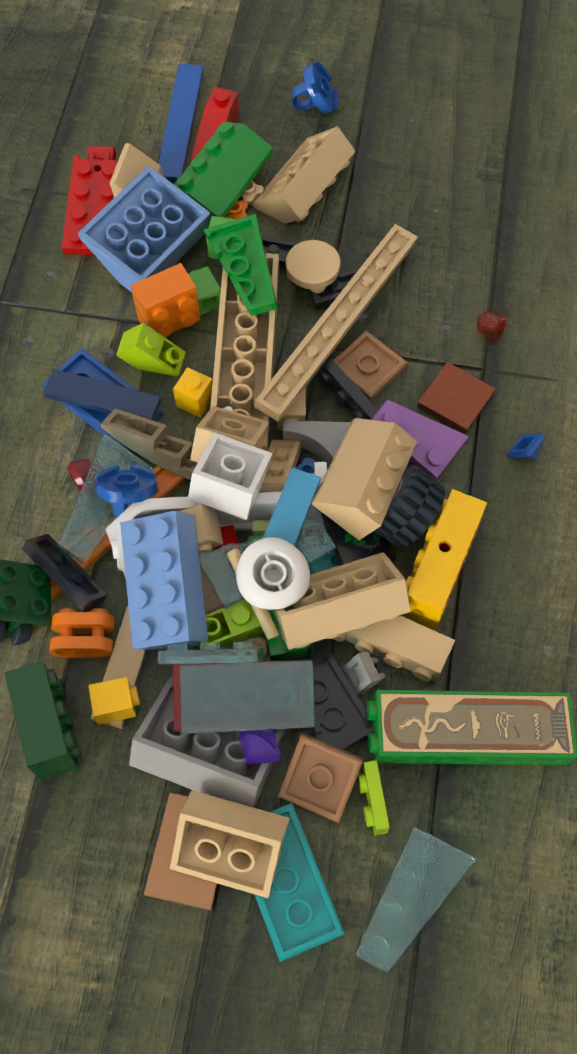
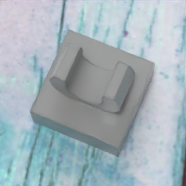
[342,651,385,695]

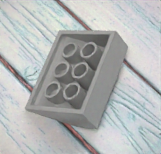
[129,675,287,808]

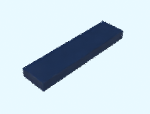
[43,369,161,421]

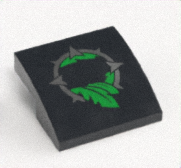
[321,513,396,566]

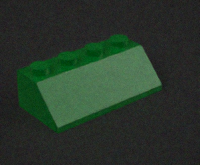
[174,122,274,220]

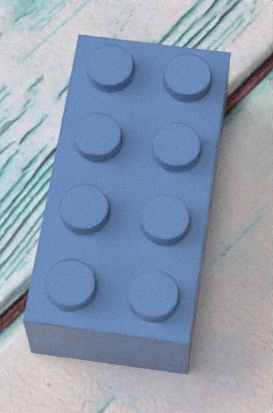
[120,511,208,650]

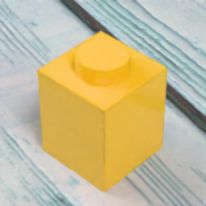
[173,367,213,418]
[88,677,140,725]

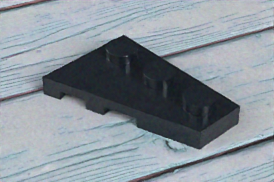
[305,648,373,751]

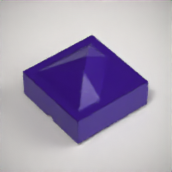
[239,728,281,765]

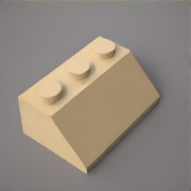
[170,790,290,898]

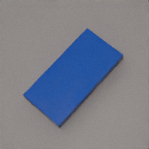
[42,348,163,452]

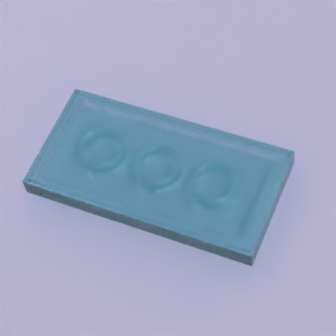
[179,660,315,734]

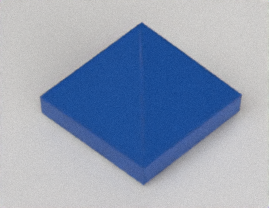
[507,434,545,460]

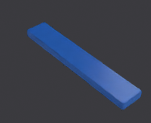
[158,64,203,183]

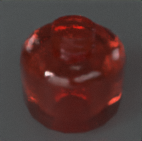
[477,309,508,340]

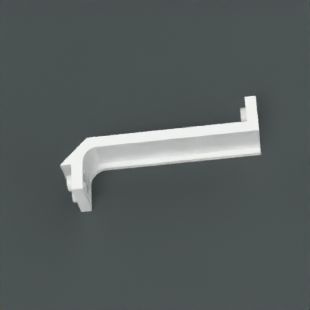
[105,462,327,579]

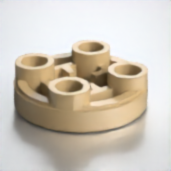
[286,240,340,293]

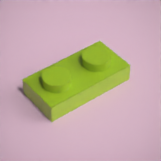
[357,760,390,836]

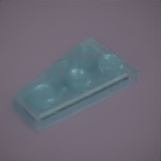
[158,642,265,664]

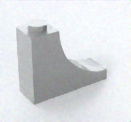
[283,421,351,466]

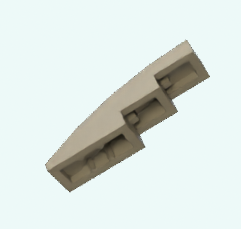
[101,409,198,480]

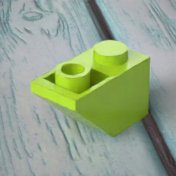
[116,323,186,376]
[200,599,265,650]

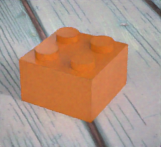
[130,263,200,338]

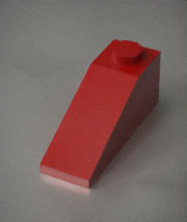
[191,87,239,161]

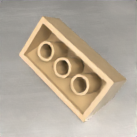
[252,126,355,224]
[311,418,417,540]
[272,552,411,650]

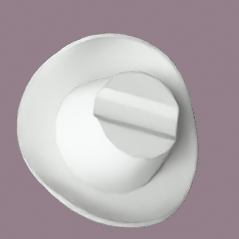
[236,537,310,610]

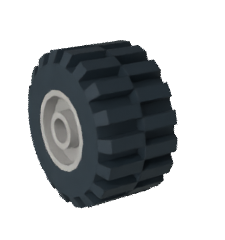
[374,465,446,548]

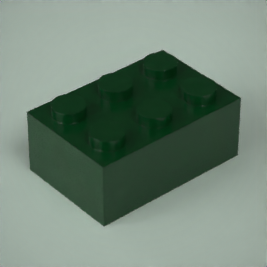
[4,660,82,781]

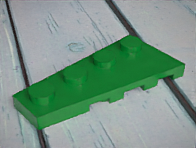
[203,214,278,317]

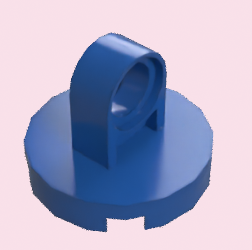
[292,62,339,114]
[96,465,158,518]

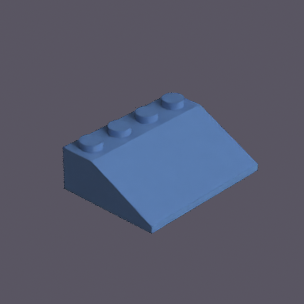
[77,165,210,292]

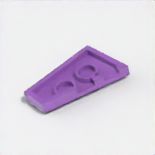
[370,400,469,480]

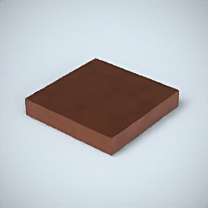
[417,362,496,434]

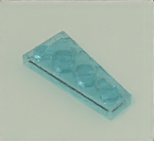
[58,433,153,564]

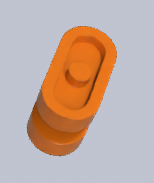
[49,608,115,658]

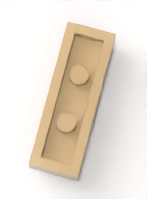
[259,440,301,493]

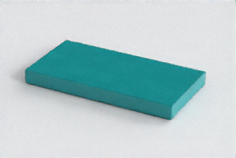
[254,803,345,962]

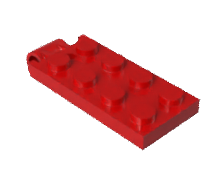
[62,146,120,255]

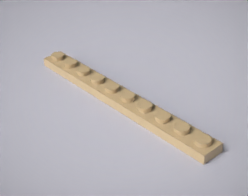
[254,224,418,422]

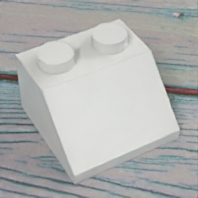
[188,432,273,520]

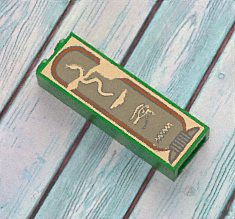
[367,690,577,765]

